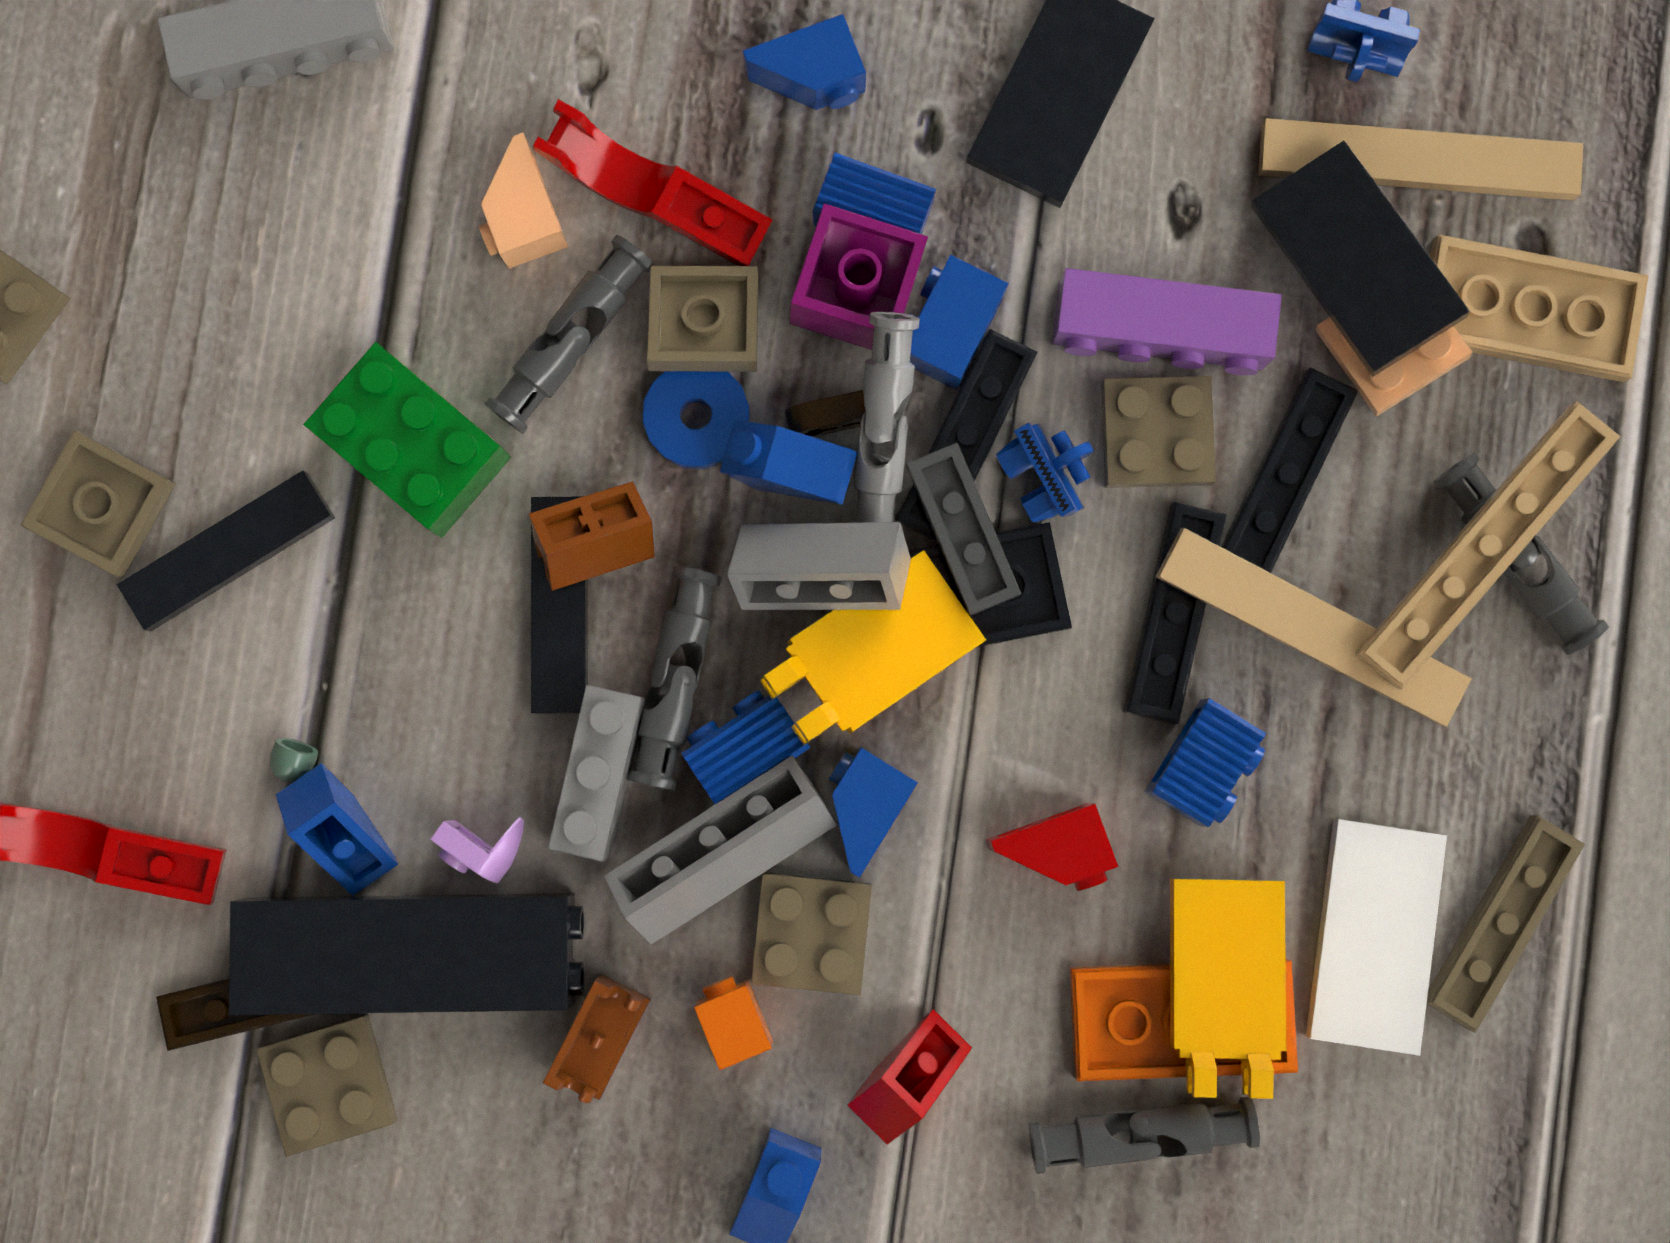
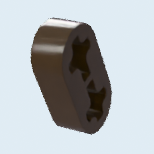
[785,390,866,437]

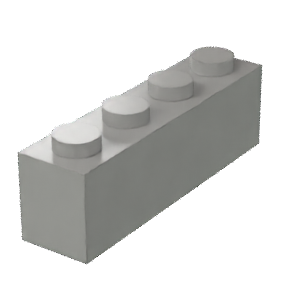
[157,0,394,100]
[604,755,837,945]

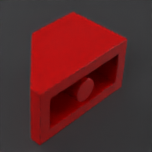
[986,803,1118,891]
[847,1009,972,1145]

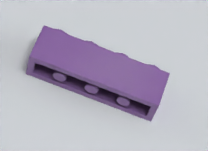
[1052,268,1282,375]

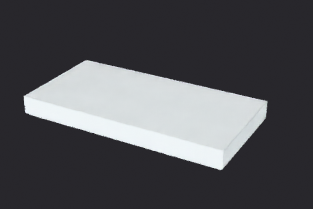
[1306,819,1447,1056]

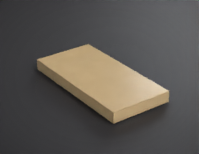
[1430,235,1649,382]

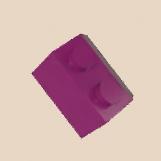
[789,203,928,350]

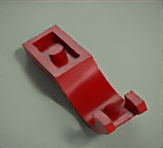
[533,99,773,266]
[0,803,227,905]

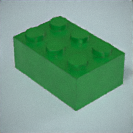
[303,341,512,538]

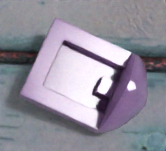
[430,817,524,884]

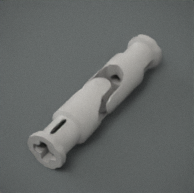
[850,312,920,523]

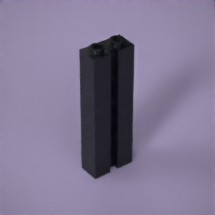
[229,893,584,1015]

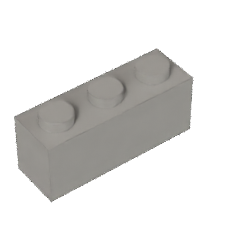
[727,522,911,610]
[548,685,646,862]

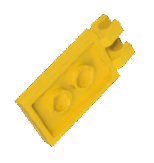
[760,550,986,745]
[1170,878,1286,1099]

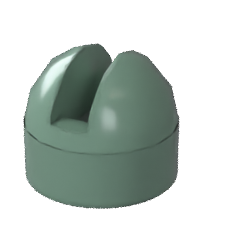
[270,738,319,783]

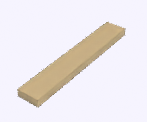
[1258,118,1583,201]
[1355,401,1621,689]
[1155,528,1472,727]

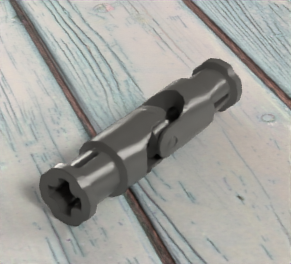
[485,235,654,434]
[1433,452,1609,655]
[627,566,722,790]
[1029,1097,1260,1174]

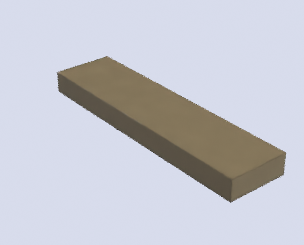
[1427,815,1585,1033]

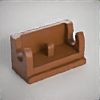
[529,481,655,591]
[543,974,651,1103]

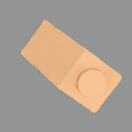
[479,133,568,269]

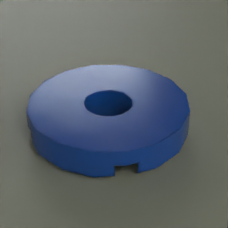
[643,371,750,469]

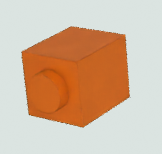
[694,976,773,1071]

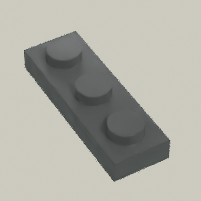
[906,443,1022,616]

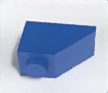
[743,14,866,110]
[720,420,857,505]
[829,747,918,878]
[276,763,398,896]
[729,1127,822,1243]

